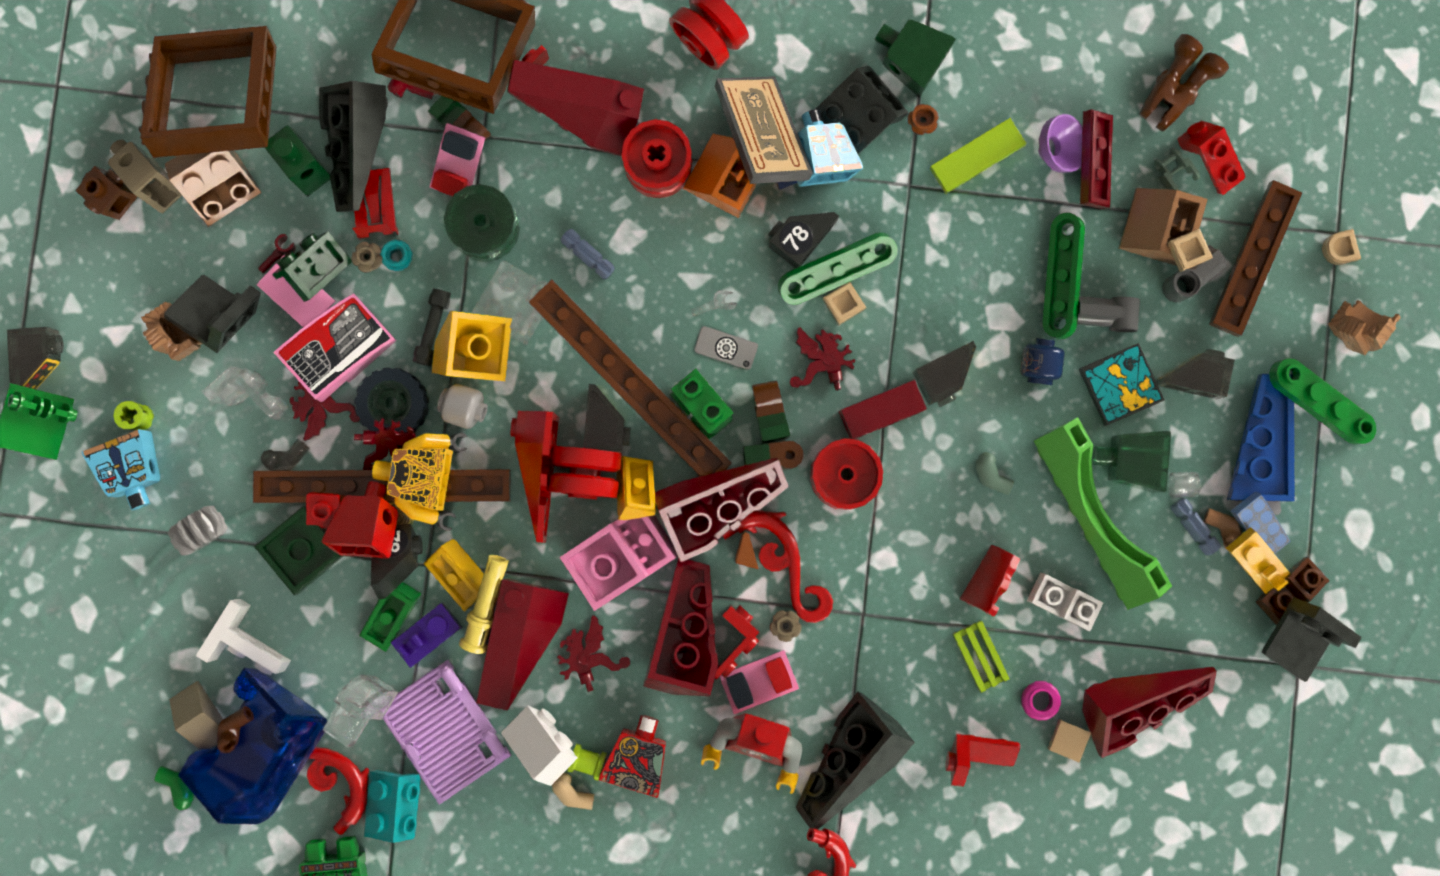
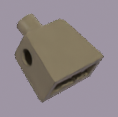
[108,139,182,214]

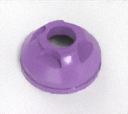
[1038,114,1083,173]

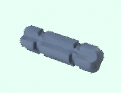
[560,229,615,280]
[1171,498,1221,555]

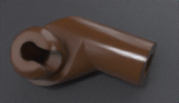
[217,706,254,753]

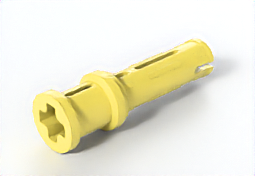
[459,555,509,654]

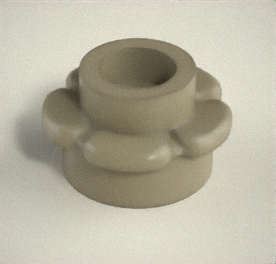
[351,242,382,273]
[770,610,802,642]

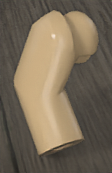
[552,773,594,810]

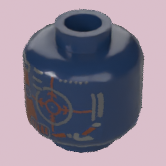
[1020,338,1065,385]

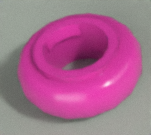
[1021,681,1061,721]

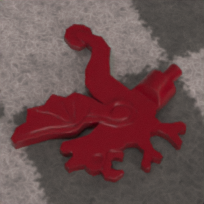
[789,327,856,391]
[289,382,360,441]
[354,418,416,470]
[557,615,631,692]

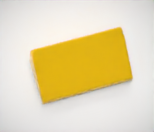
[616,456,656,520]
[423,539,484,612]

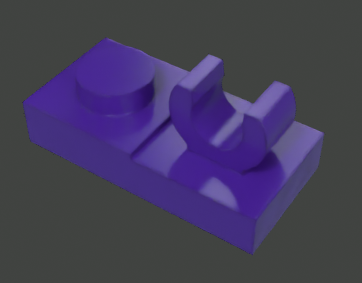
[391,603,463,668]

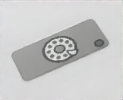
[695,326,758,370]

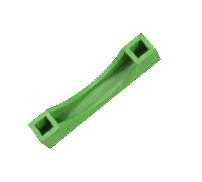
[1034,417,1172,610]

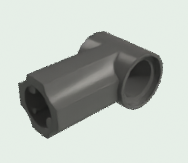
[1162,245,1227,303]
[1077,296,1140,332]

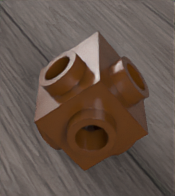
[75,166,137,220]

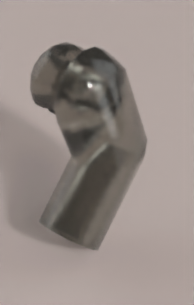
[260,439,310,471]

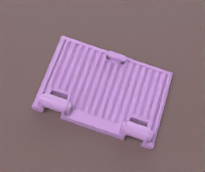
[376,660,512,805]

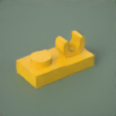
[1226,527,1290,594]

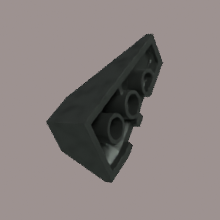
[319,81,388,212]
[796,692,915,829]

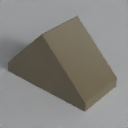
[169,681,223,753]

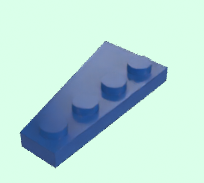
[1227,374,1295,502]

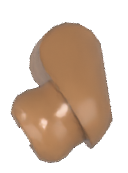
[1203,508,1243,548]

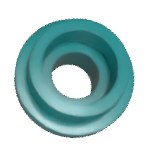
[380,240,413,271]

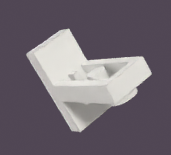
[196,599,291,675]

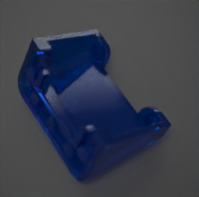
[178,667,328,824]

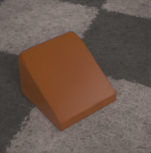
[734,532,759,569]

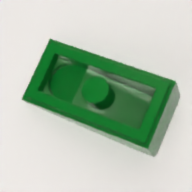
[359,582,421,652]

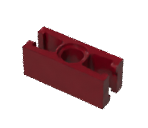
[838,380,927,439]

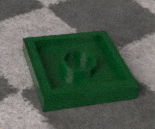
[254,506,344,596]

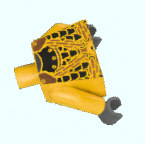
[372,433,467,531]

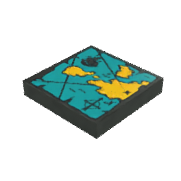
[1079,343,1165,426]

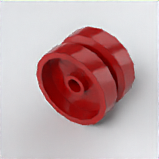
[669,0,749,70]
[621,119,692,198]
[809,438,883,510]
[547,446,622,500]

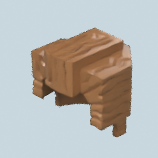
[1328,300,1401,355]
[141,302,202,361]

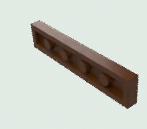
[1209,180,1302,337]

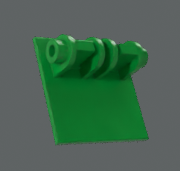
[0,383,78,460]

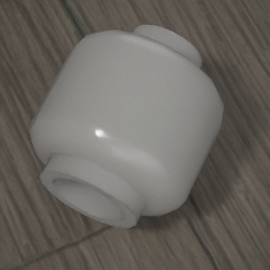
[437,383,488,429]

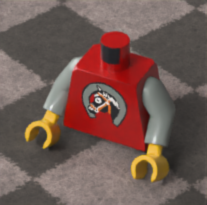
[701,713,802,794]

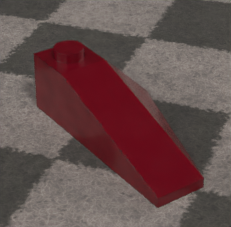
[507,60,644,156]
[655,457,789,562]
[643,558,718,696]
[476,578,569,711]
[1082,667,1217,758]

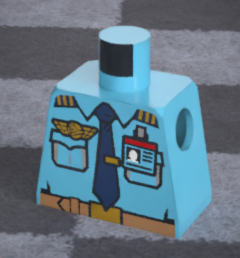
[797,109,863,187]
[82,429,160,510]

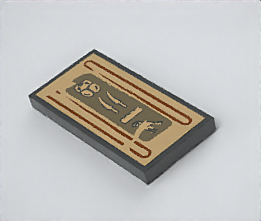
[714,76,813,184]

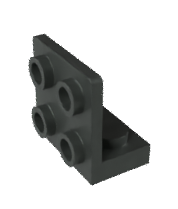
[816,66,909,155]
[164,275,261,353]
[1262,597,1362,682]

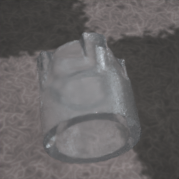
[1168,472,1201,498]

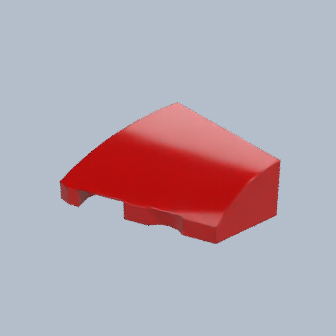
[960,545,1020,617]

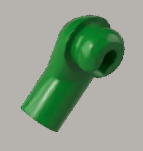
[154,766,194,810]

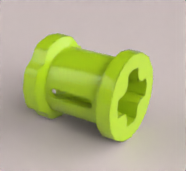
[113,401,154,430]
[568,743,607,781]

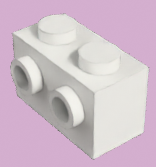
[501,706,577,786]

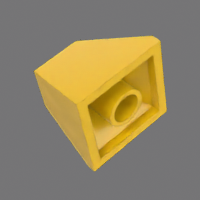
[432,311,512,381]

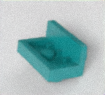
[364,770,420,843]

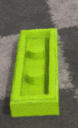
[929,118,1027,194]

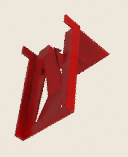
[352,168,399,240]

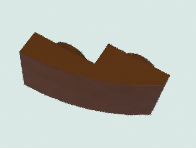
[1255,557,1330,625]

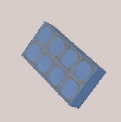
[1231,491,1291,554]

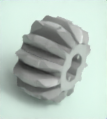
[167,506,228,555]

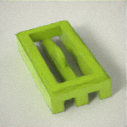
[952,620,1010,693]

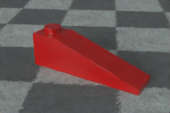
[510,411,560,543]

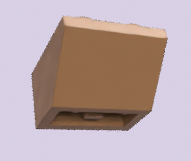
[165,150,261,227]
[1118,188,1208,266]

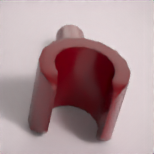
[387,79,434,100]
[258,234,296,273]

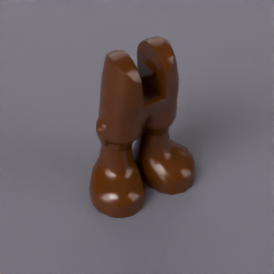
[1139,34,1229,131]

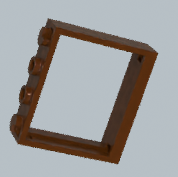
[371,0,535,114]
[138,26,277,158]

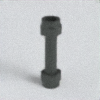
[412,288,451,367]

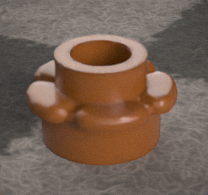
[908,104,939,135]

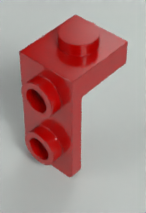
[1177,120,1246,195]
[715,604,760,680]
[945,734,1020,787]

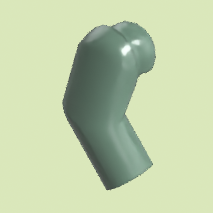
[975,452,1014,495]

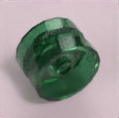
[444,184,520,262]

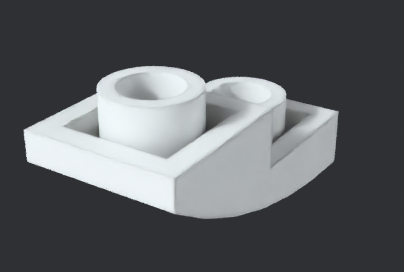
[1027,572,1103,631]

